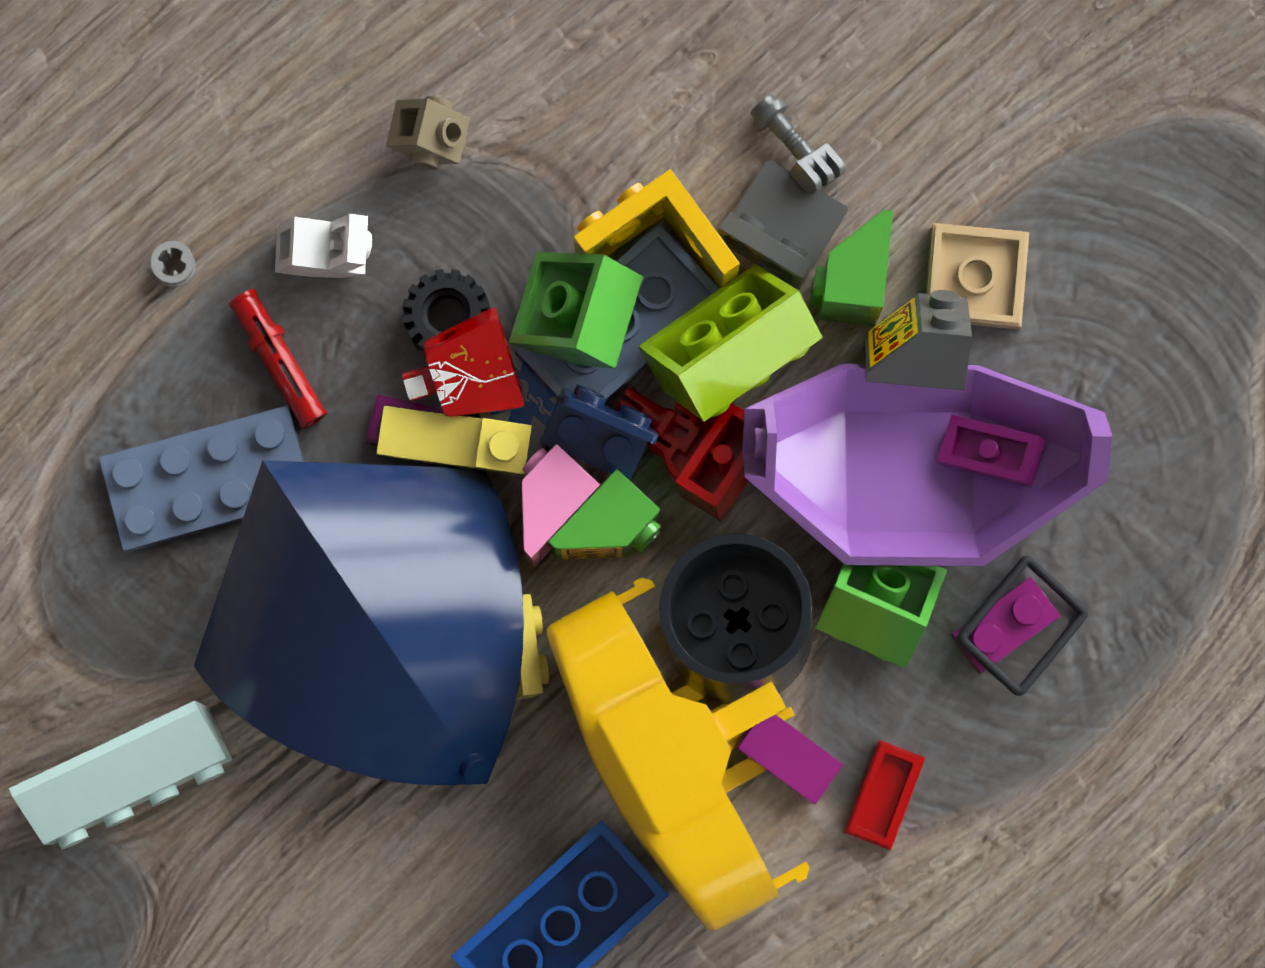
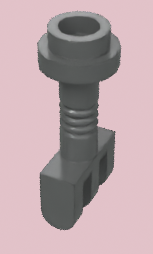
[750,94,846,194]

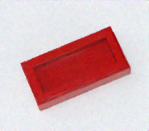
[843,740,925,851]

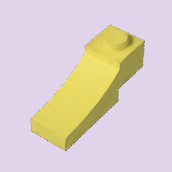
[376,405,532,476]

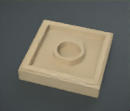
[926,223,1029,330]

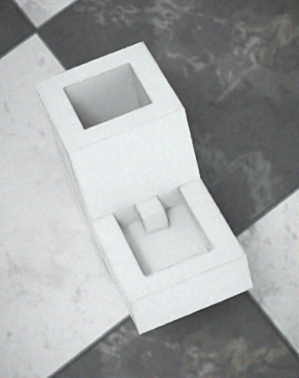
[275,214,372,278]

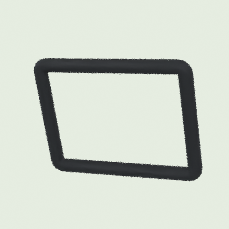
[957,556,1088,696]

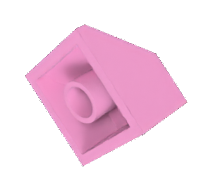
[522,444,600,568]

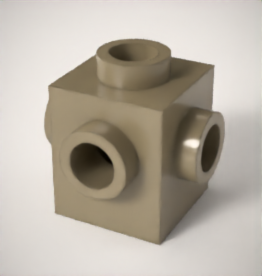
[386,96,470,170]

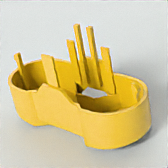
[546,577,810,931]

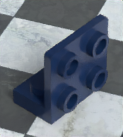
[539,384,659,481]

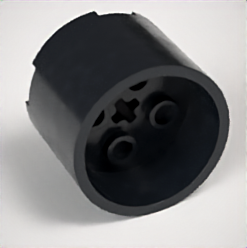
[659,534,813,704]

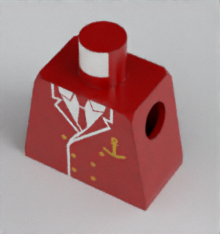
[402,307,524,417]

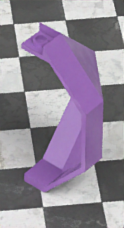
[742,364,1113,566]

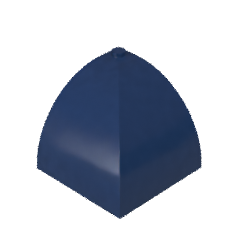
[194,460,524,785]

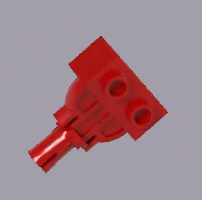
[616,387,749,522]

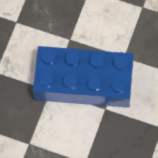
[451,820,670,968]

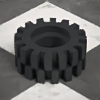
[402,269,490,352]

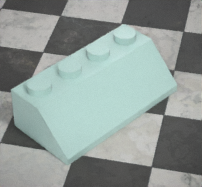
[9,701,233,850]

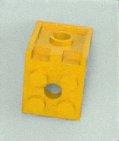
[574,169,740,288]

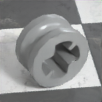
[150,241,195,288]

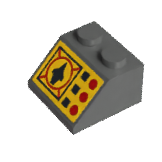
[864,290,972,391]

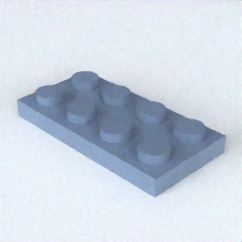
[515,223,720,403]
[99,405,304,553]

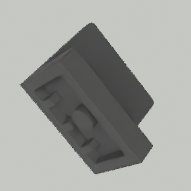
[718,160,848,290]

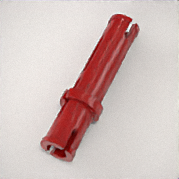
[228,289,328,429]

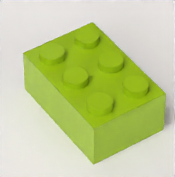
[638,264,823,422]

